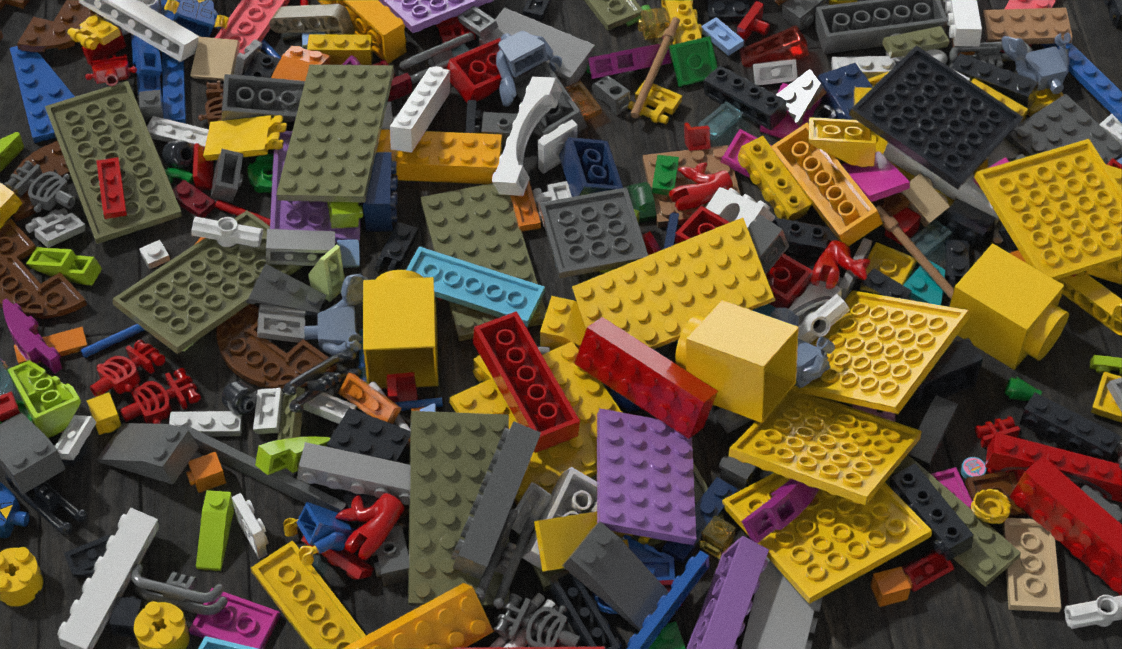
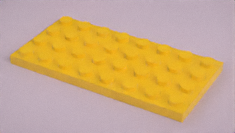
[572,217,775,349]

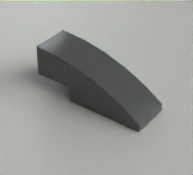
[908,395,958,467]

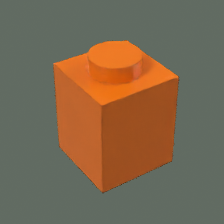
[186,452,226,493]
[870,567,912,607]

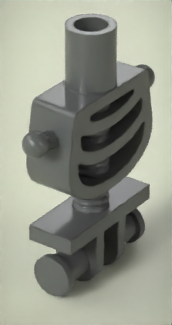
[4,161,76,212]
[494,594,581,647]

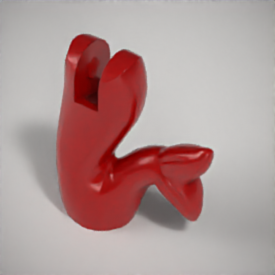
[669,162,733,212]
[811,240,870,290]
[335,493,405,561]

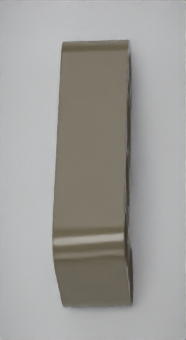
[269,4,355,35]

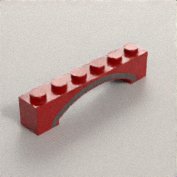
[985,432,1122,502]

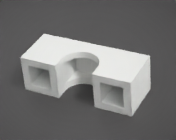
[706,187,775,227]

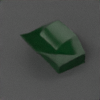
[625,182,656,223]

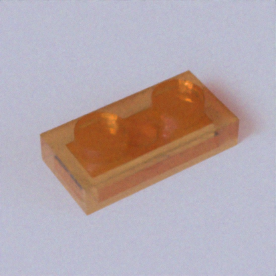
[564,81,602,121]

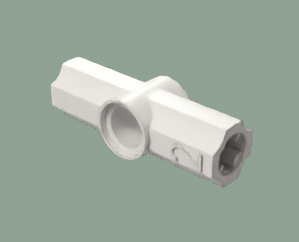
[192,217,263,247]
[798,294,850,344]
[1064,595,1122,629]

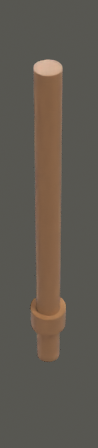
[630,17,680,118]
[876,205,954,299]

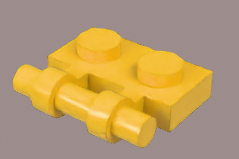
[68,15,121,50]
[628,81,682,125]

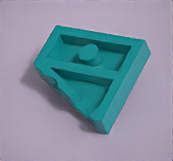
[903,260,945,305]

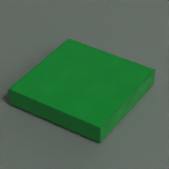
[669,36,718,87]

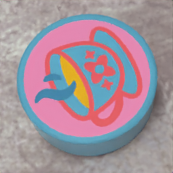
[961,457,986,479]

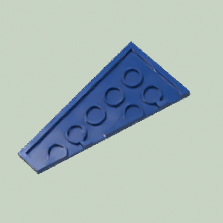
[10,46,75,143]

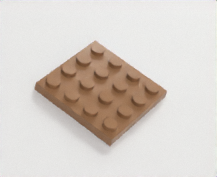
[642,145,740,228]

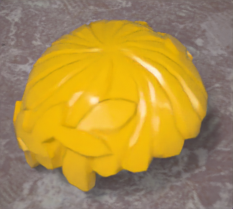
[971,489,1011,524]

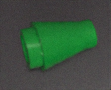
[1004,377,1042,402]

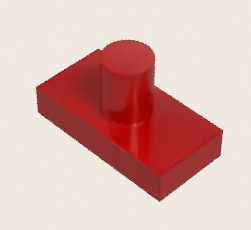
[737,1,770,43]
[82,29,126,66]

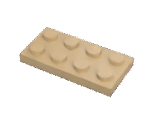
[1002,518,1061,612]

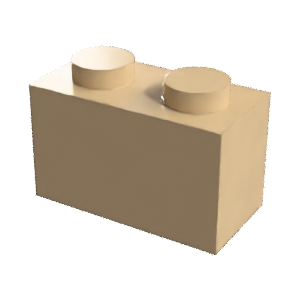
[900,173,950,228]

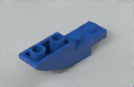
[131,33,162,96]

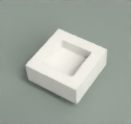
[139,240,170,269]

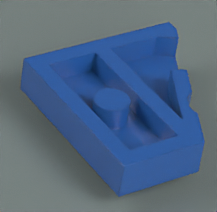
[622,535,675,580]

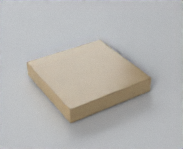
[190,37,240,81]

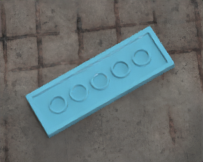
[406,247,545,327]

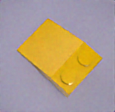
[809,117,876,167]
[540,296,586,350]

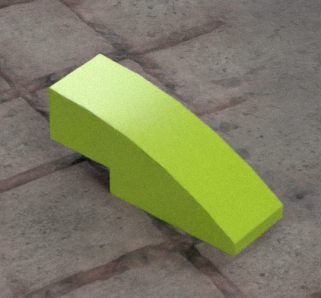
[26,247,102,286]
[255,437,330,475]

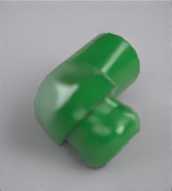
[165,168,194,184]

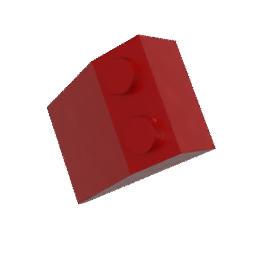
[446,38,513,103]

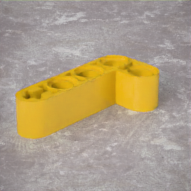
[1056,271,1122,336]

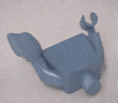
[496,31,562,107]
[1002,32,1071,94]
[304,274,369,356]
[770,307,835,388]

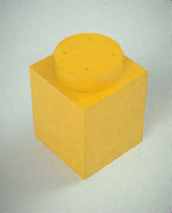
[949,243,1069,370]
[363,270,438,389]
[675,300,799,423]

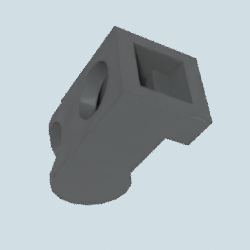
[592,76,630,116]

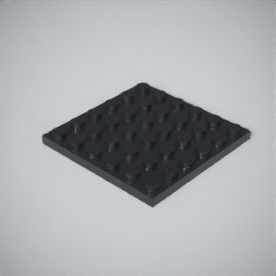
[848,45,1023,190]

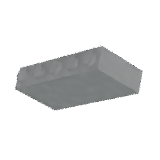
[479,8,595,91]
[741,556,823,649]

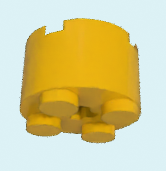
[0,547,43,606]
[134,601,190,649]

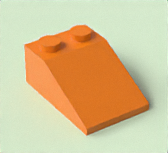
[271,46,330,81]

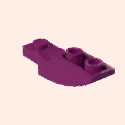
[588,44,671,79]
[3,299,62,374]
[741,479,819,543]

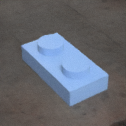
[701,17,744,56]

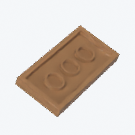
[982,8,1072,44]

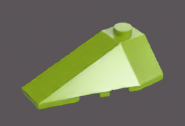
[7,360,81,438]

